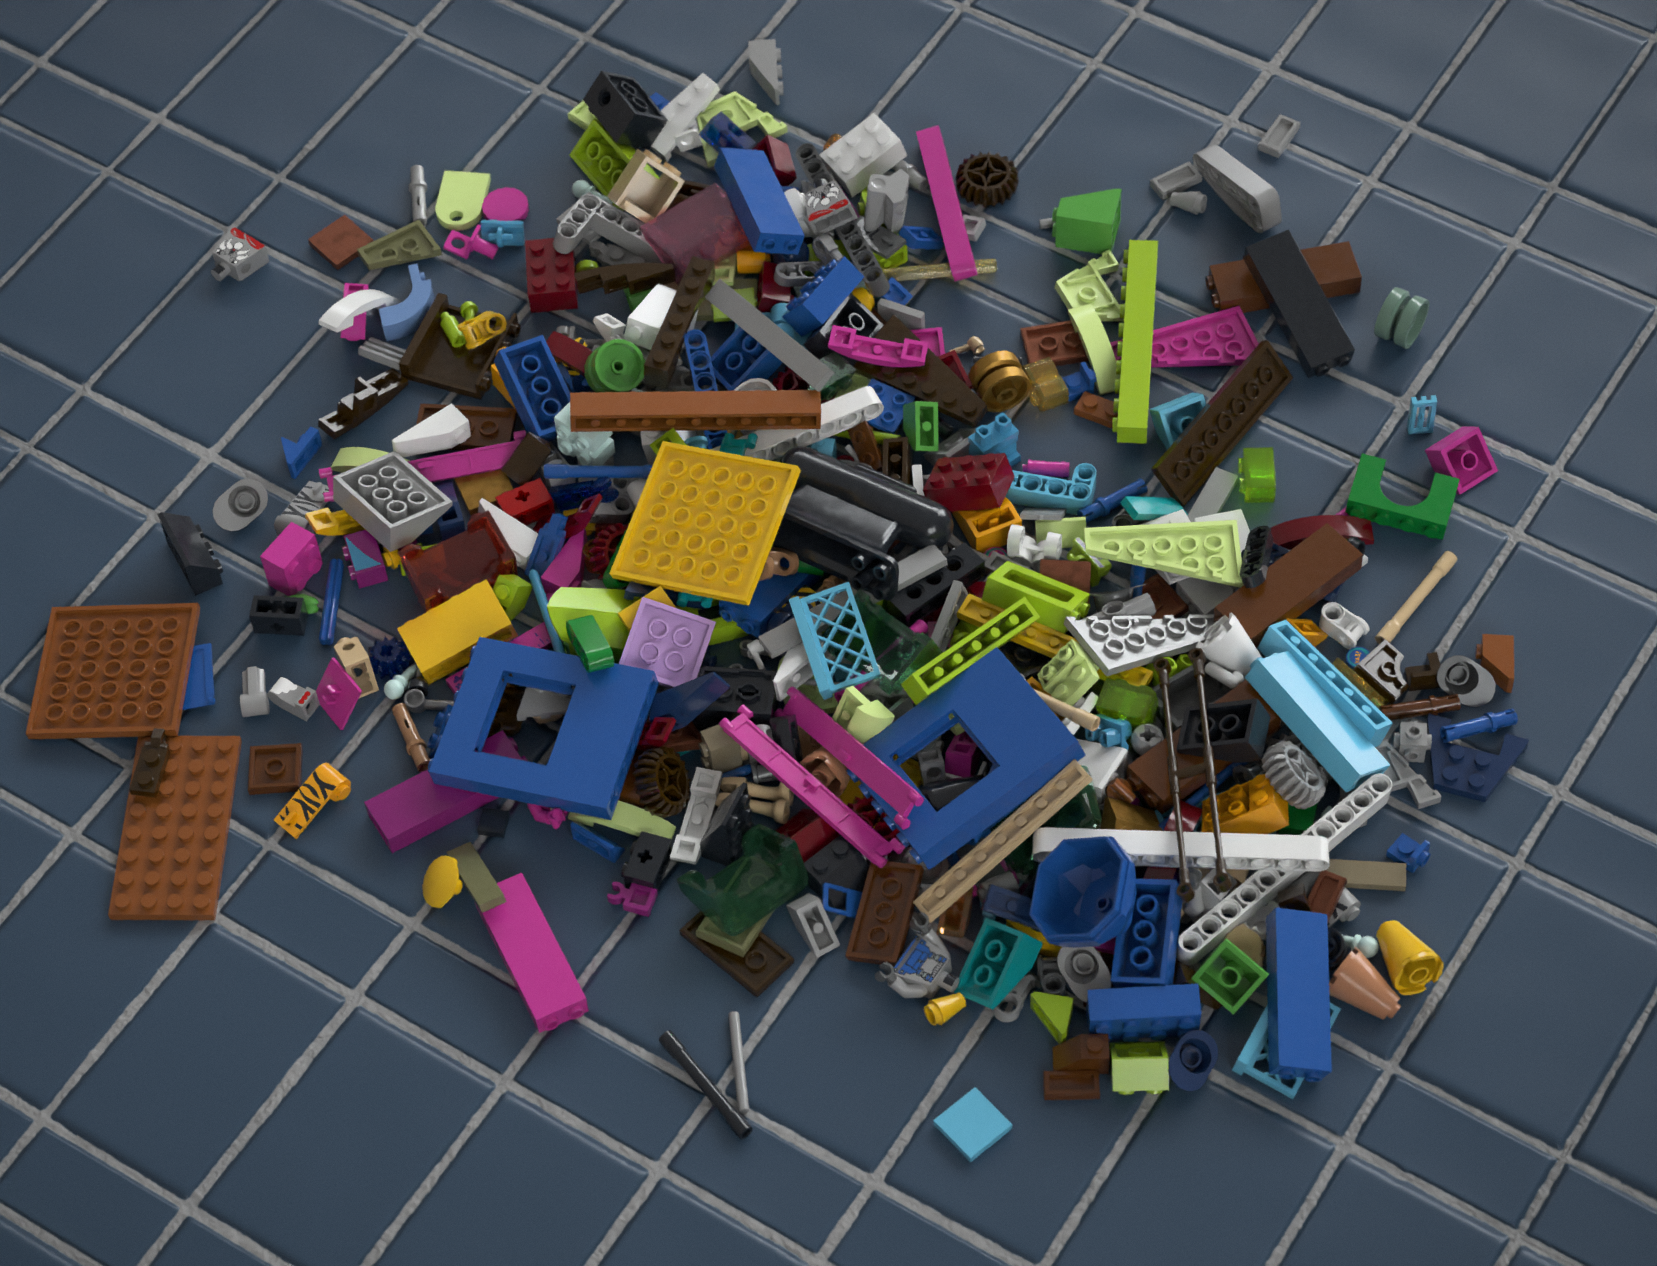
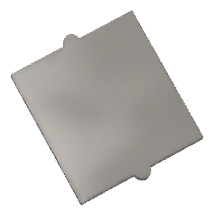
[1020,508,1066,520]

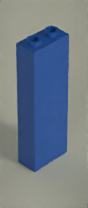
[714,147,805,255]
[719,557,827,639]
[1266,908,1332,1082]

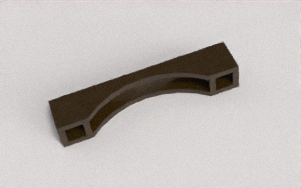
[644,256,715,389]

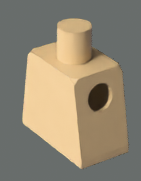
[334,637,379,698]

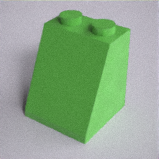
[1052,189,1122,254]

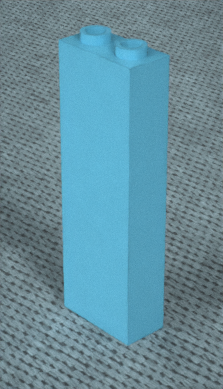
[1245,651,1390,793]

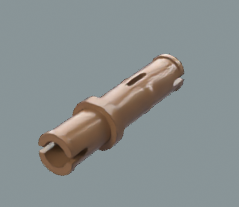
[392,703,430,772]

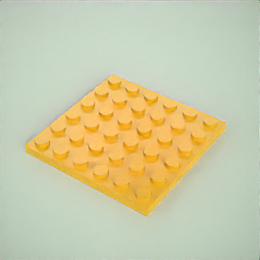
[609,441,801,606]

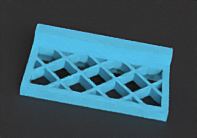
[789,582,881,700]
[1232,1003,1341,1099]

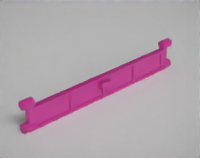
[319,430,526,502]
[774,686,924,829]
[719,704,905,868]

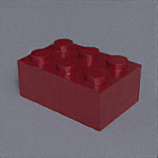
[525,238,578,313]
[923,453,1015,512]

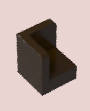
[340,377,378,419]
[1405,652,1440,691]
[1278,883,1313,912]

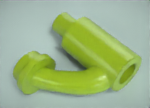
[440,301,478,347]

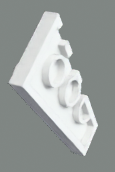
[650,73,720,162]

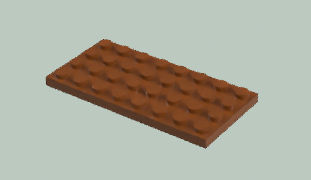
[108,736,242,921]

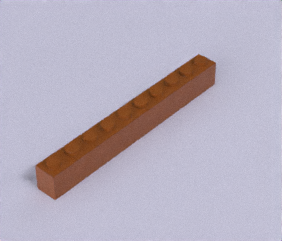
[570,390,821,432]

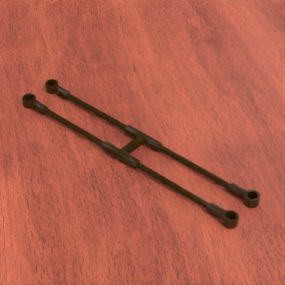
[1154,648,1232,902]

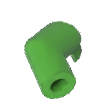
[285,594,319,614]

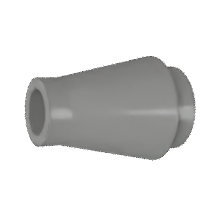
[1170,191,1207,215]

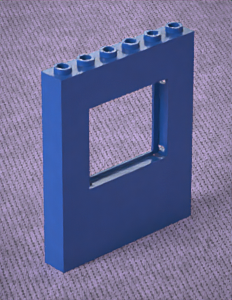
[428,637,659,820]
[846,647,1086,870]

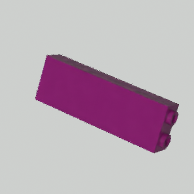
[364,730,528,853]

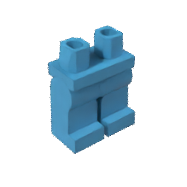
[968,413,1021,467]

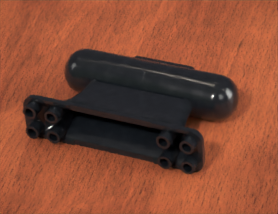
[772,446,954,601]

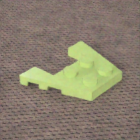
[696,91,788,168]
[1055,250,1125,321]

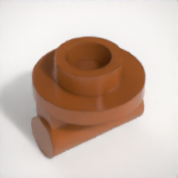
[1106,778,1136,803]

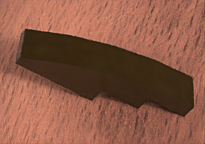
[574,263,676,295]
[318,368,409,439]

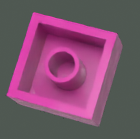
[260,522,323,596]

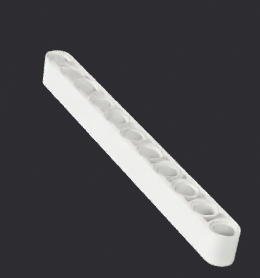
[627,386,884,508]
[1176,773,1392,965]
[1033,827,1330,872]

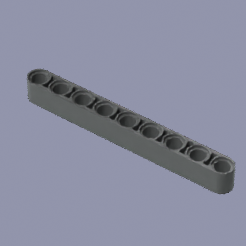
[795,143,890,297]

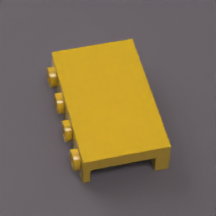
[397,579,518,685]

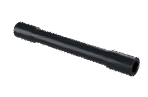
[659,1030,753,1139]

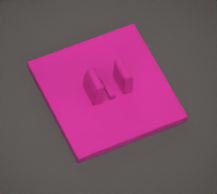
[316,657,362,730]

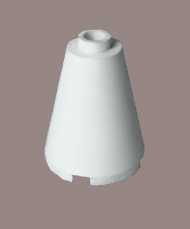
[1196,613,1262,683]

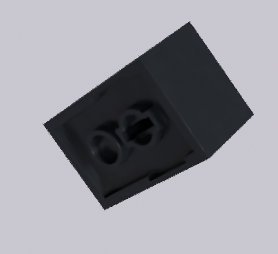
[583,71,668,149]
[695,666,779,732]

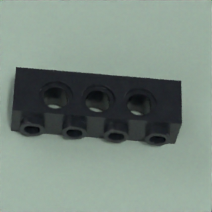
[886,542,985,630]

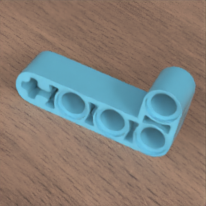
[1005,463,1096,515]

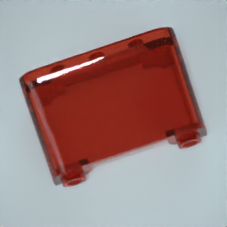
[398,510,518,613]

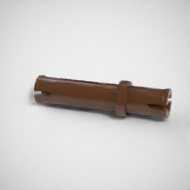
[1380,694,1461,721]

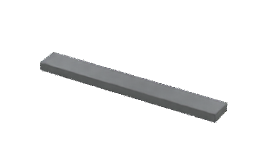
[705,279,834,392]
[758,545,948,659]

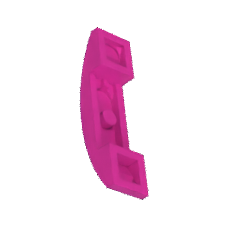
[828,325,929,367]

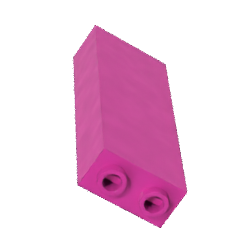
[475,873,589,1033]

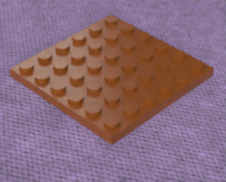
[26,603,201,739]

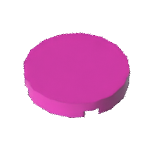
[482,187,529,221]

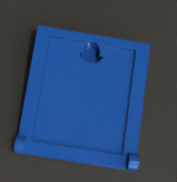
[183,643,216,710]

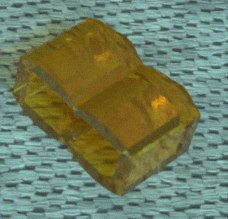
[1022,357,1069,412]

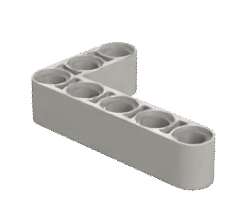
[553,194,682,269]

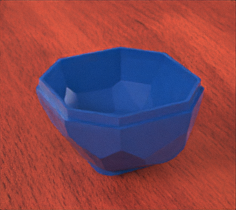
[1029,836,1136,948]

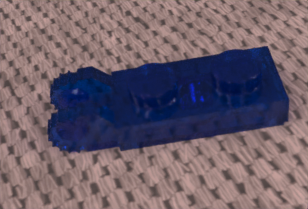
[549,477,619,511]

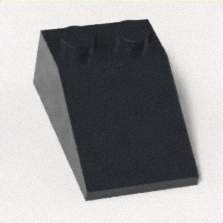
[1176,698,1270,763]

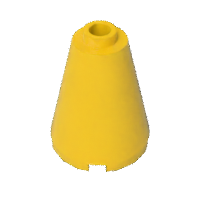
[1376,920,1444,995]

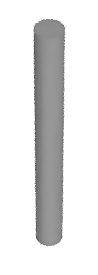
[728,1011,749,1114]

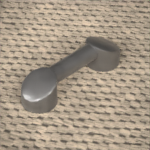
[404,689,454,713]

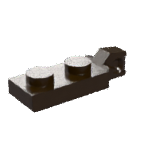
[129,728,170,797]

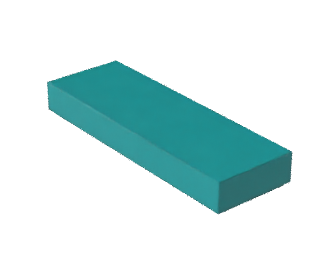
[1120,496,1188,521]

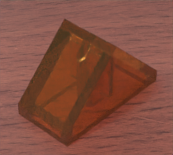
[937,887,974,938]

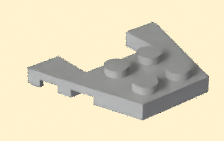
[1339,741,1441,828]

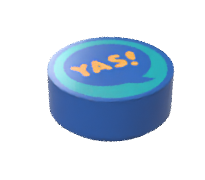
[1345,647,1370,673]

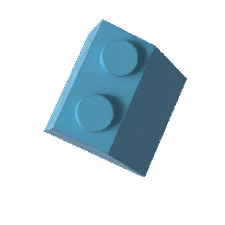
[1149,393,1206,450]

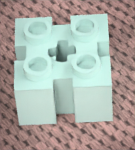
[554,402,615,465]

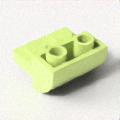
[1037,639,1100,706]
[832,686,895,745]

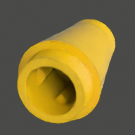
[924,992,966,1026]

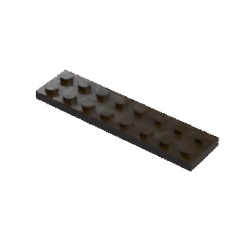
[1151,340,1294,506]

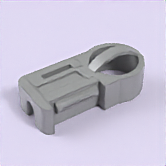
[812,234,844,266]
[993,974,1036,1022]

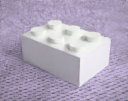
[819,113,907,198]

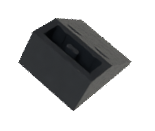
[700,782,754,867]

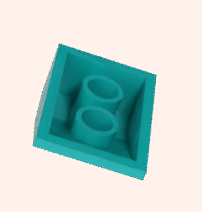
[953,918,1043,1010]

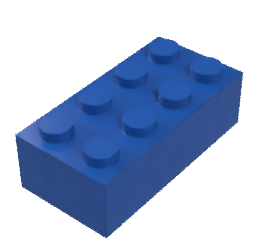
[494,335,570,442]
[1111,879,1182,988]
[1086,984,1201,1042]

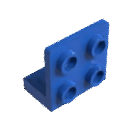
[867,378,915,434]

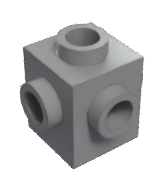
[1393,721,1432,763]

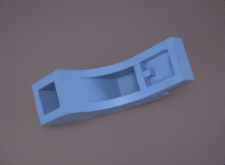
[379,264,434,342]

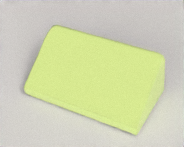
[1035,517,1086,548]

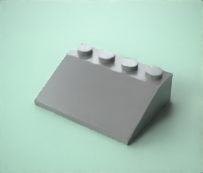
[333,451,453,552]

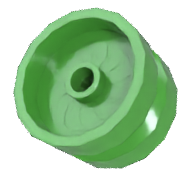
[584,339,645,392]

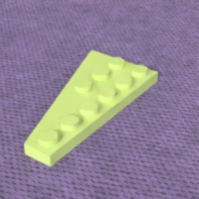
[1084,520,1244,588]

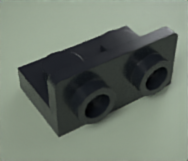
[770,714,803,764]

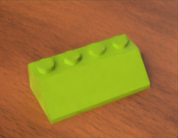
[569,119,660,211]

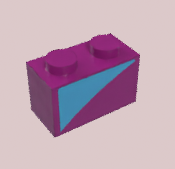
[342,530,388,589]

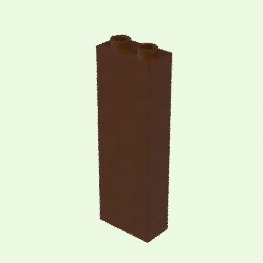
[1205,241,1362,313]
[1214,523,1363,648]
[1127,680,1281,815]

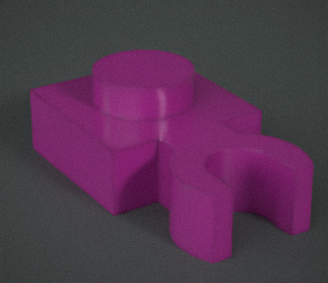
[607,882,658,917]

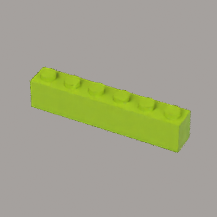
[901,597,1040,705]

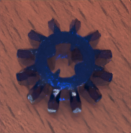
[368,636,411,680]

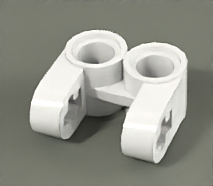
[1007,524,1062,573]

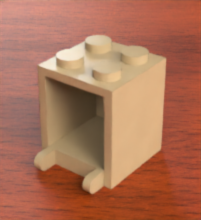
[607,149,685,229]

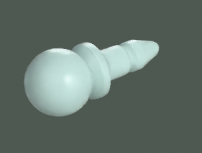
[572,180,612,205]
[384,664,417,700]
[1341,934,1379,958]

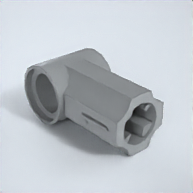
[240,666,270,717]

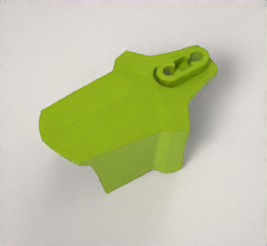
[547,587,698,664]

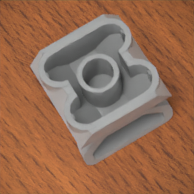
[864,169,909,234]

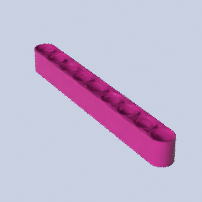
[916,125,978,282]

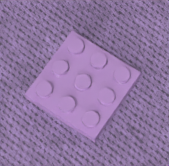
[619,597,716,688]

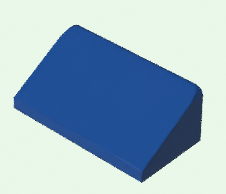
[570,821,625,863]

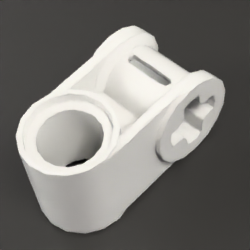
[1319,602,1370,649]

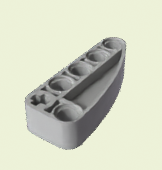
[1193,144,1282,233]

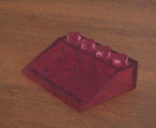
[639,183,750,286]

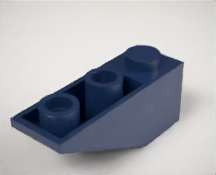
[433,479,467,544]
[649,672,730,732]

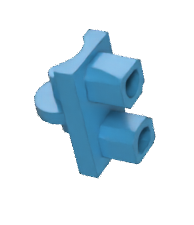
[481,220,524,247]
[1085,714,1132,750]

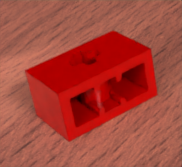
[495,478,555,526]

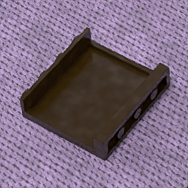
[399,293,521,400]

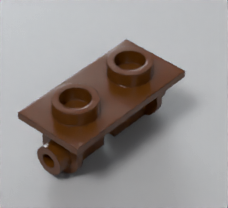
[847,420,883,472]

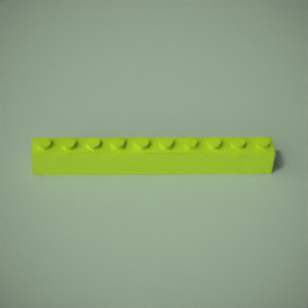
[1112,240,1158,444]

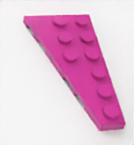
[1110,306,1259,367]

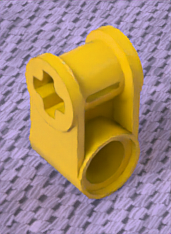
[457,311,507,349]

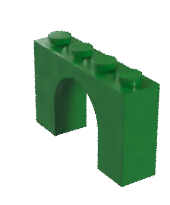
[1345,453,1460,540]

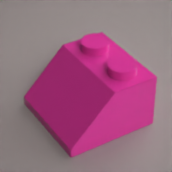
[1425,426,1498,495]

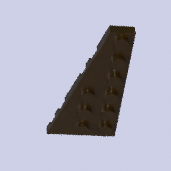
[853,314,988,428]

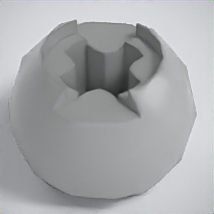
[1130,724,1164,756]

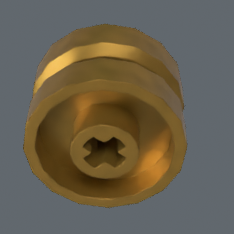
[968,351,1031,413]

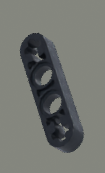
[1240,526,1274,588]

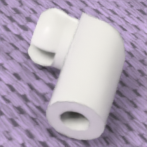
[1205,661,1244,689]

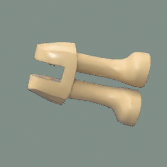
[715,777,794,824]

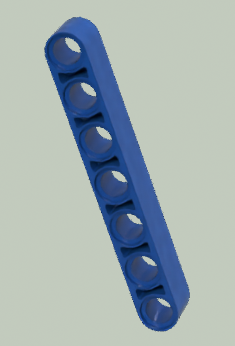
[684,329,727,450]

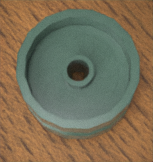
[1374,287,1430,349]

